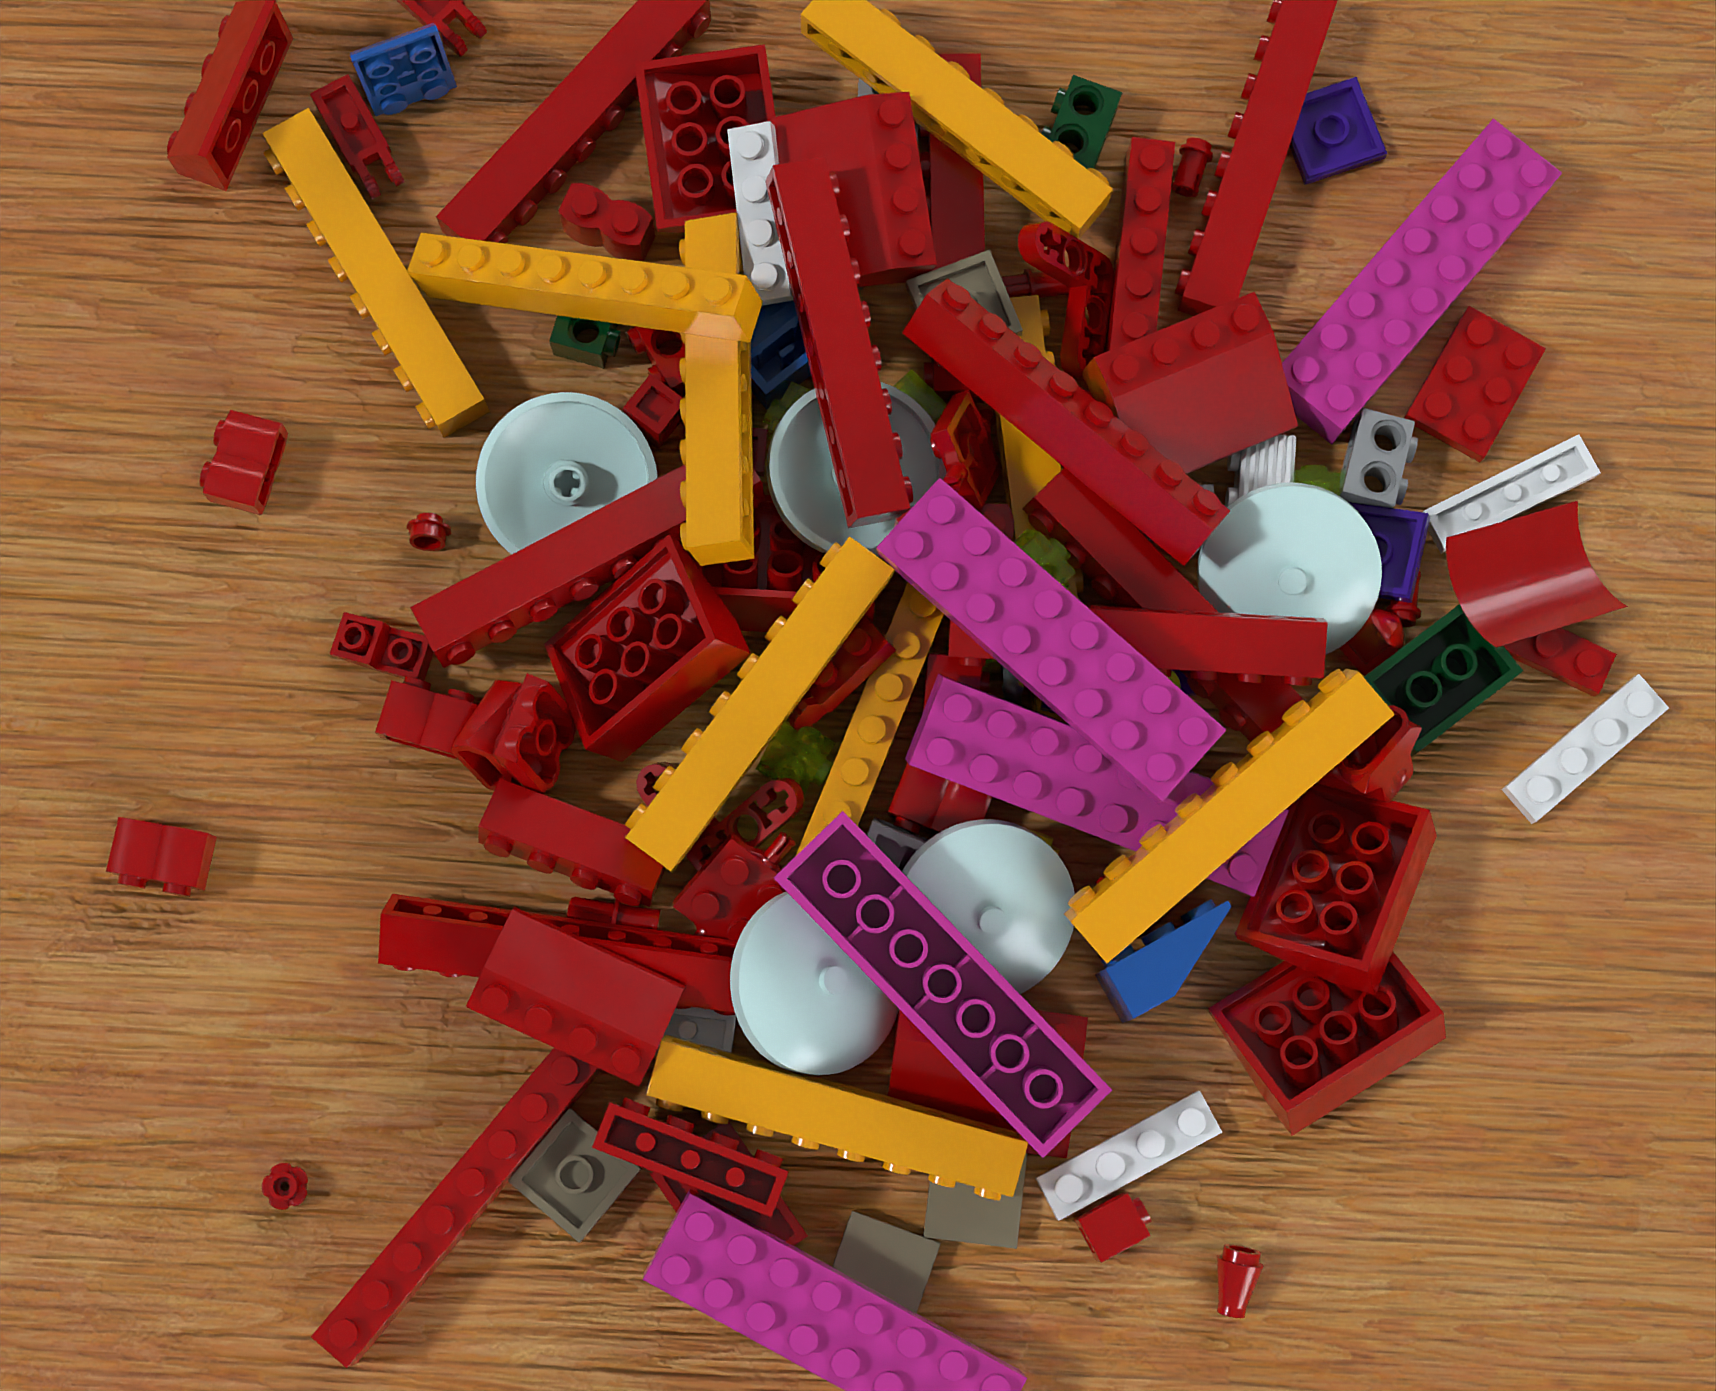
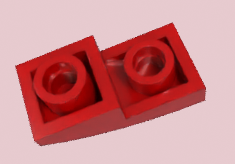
[329,612,434,681]

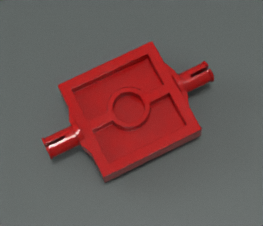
[930,390,1002,510]
[673,832,796,941]

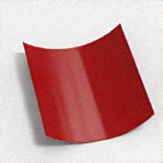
[1446,500,1628,648]

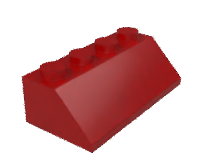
[167,0,293,191]
[466,907,685,1087]

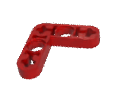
[1018,221,1114,379]
[636,762,804,871]

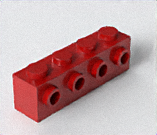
[478,778,666,907]
[592,1097,789,1217]

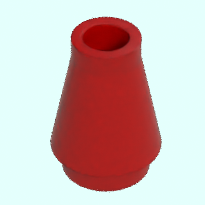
[1217,1244,1264,1318]

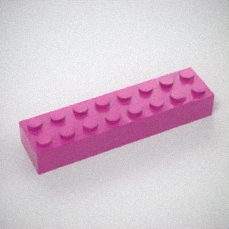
[1282,118,1562,445]
[876,477,1226,804]
[905,674,1288,897]
[774,811,1112,1158]
[643,1189,1027,1391]

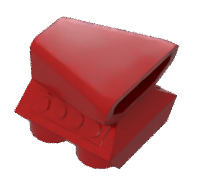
[451,673,576,794]
[1316,705,1422,803]

